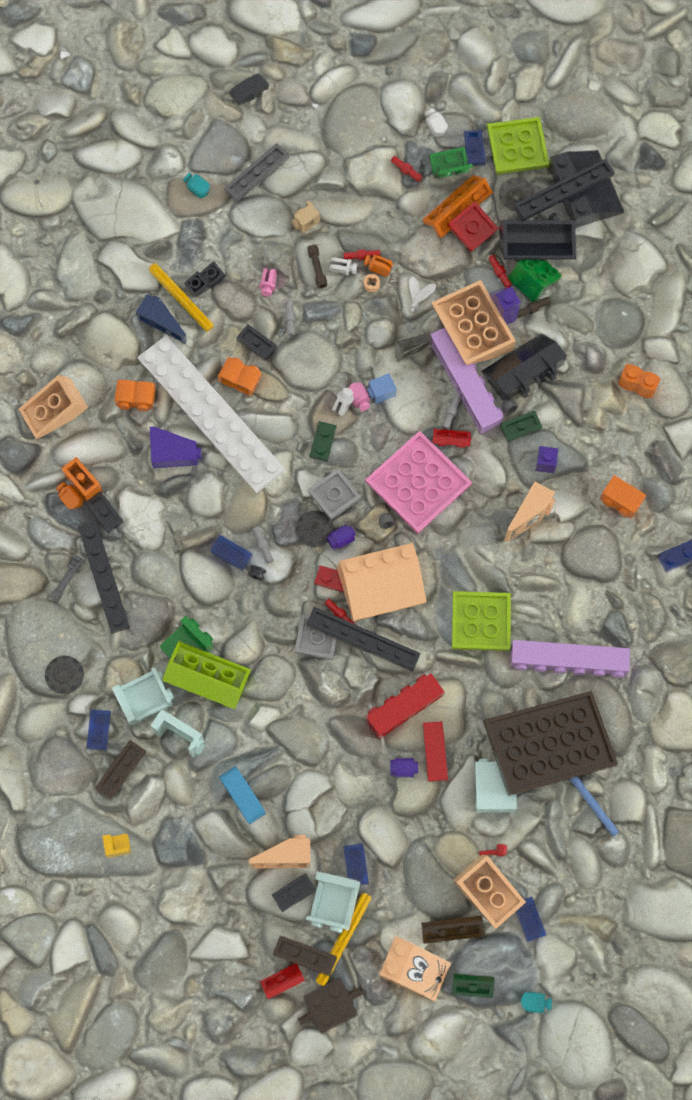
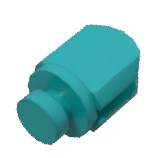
[183,172,210,198]
[521,992,552,1013]

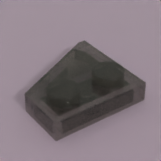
[395,333,432,362]

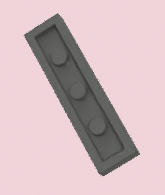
[224,143,289,202]

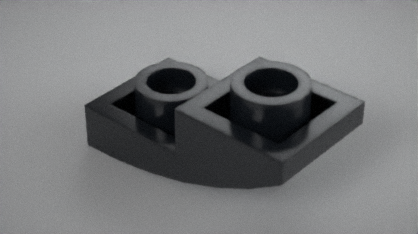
[228,73,269,105]
[184,261,226,297]

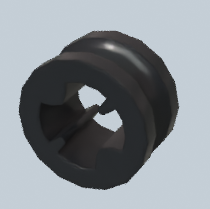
[247,565,267,581]

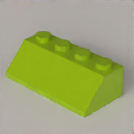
[162,641,251,709]

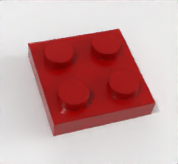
[447,202,499,253]

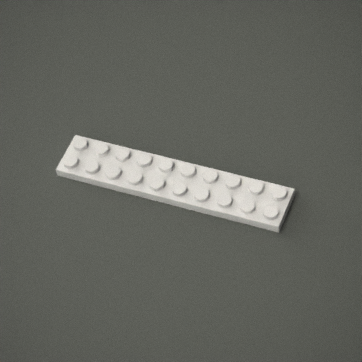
[137,335,285,494]

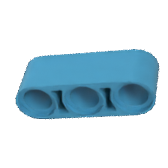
[219,766,266,825]

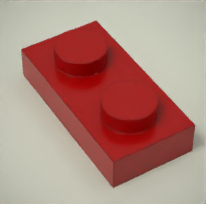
[433,429,471,448]
[314,565,344,593]
[260,964,305,999]

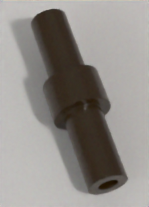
[517,297,551,319]

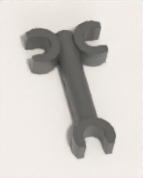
[49,554,86,602]

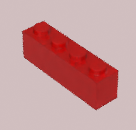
[366,673,445,739]

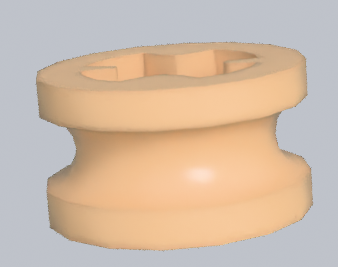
[364,274,380,292]

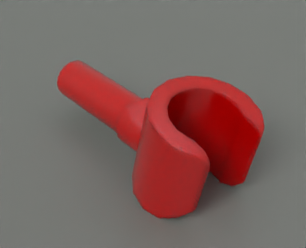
[479,844,508,857]

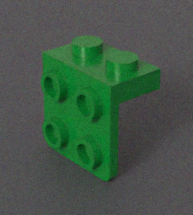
[429,147,473,178]
[508,260,562,302]
[160,615,214,658]

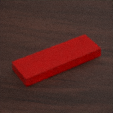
[423,721,448,782]

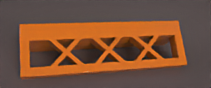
[422,175,493,238]

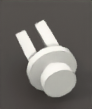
[425,108,448,137]
[329,257,358,276]
[332,388,354,416]

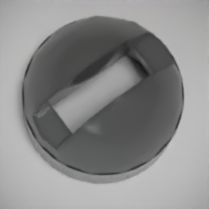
[502,398,518,415]
[379,513,395,529]

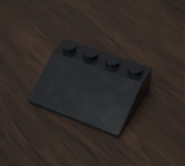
[549,150,624,228]

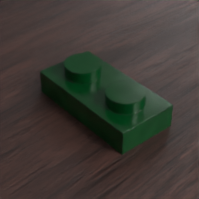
[500,410,542,442]
[309,421,337,462]
[452,973,495,998]

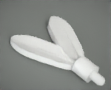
[409,277,436,313]

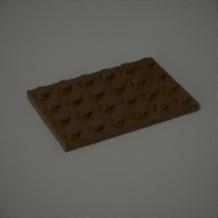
[483,691,618,797]

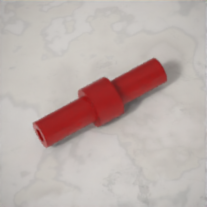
[391,156,423,182]
[343,249,380,261]
[488,255,512,288]
[324,598,356,625]

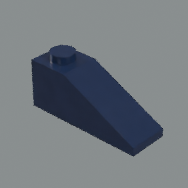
[136,294,187,344]

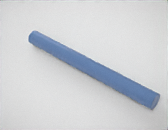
[570,777,619,837]

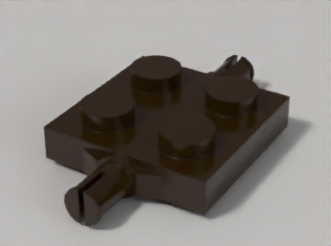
[298,978,363,1035]

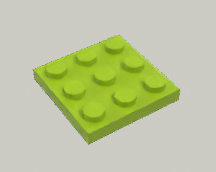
[487,117,550,175]
[452,591,511,651]

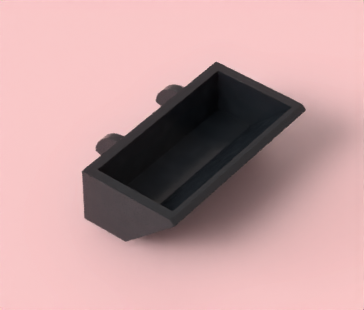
[499,213,576,260]
[481,333,567,401]

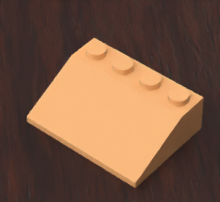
[431,280,516,366]
[337,543,427,622]

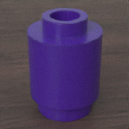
[326,524,356,550]
[390,758,418,778]

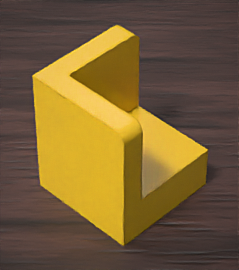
[102,834,131,858]

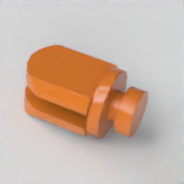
[364,255,393,277]
[56,482,84,509]

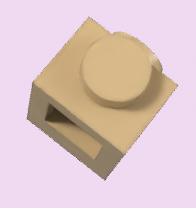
[291,201,320,233]

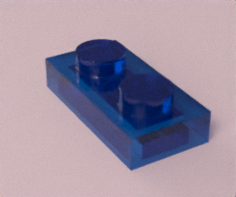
[463,129,486,166]
[210,535,253,571]
[658,540,692,572]
[86,709,111,751]
[343,843,369,886]
[516,897,546,943]

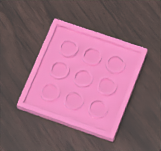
[365,431,472,534]

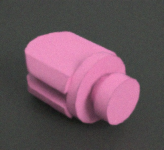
[259,268,277,297]
[349,382,370,411]

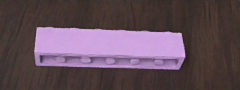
[429,328,503,434]
[510,640,630,678]

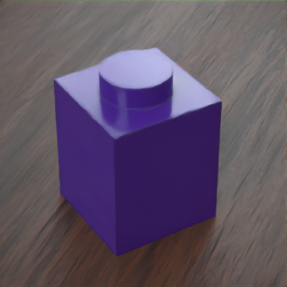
[535,446,558,473]

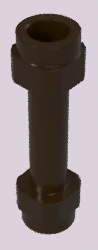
[307,244,328,289]

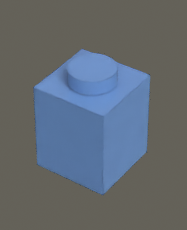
[366,373,397,404]

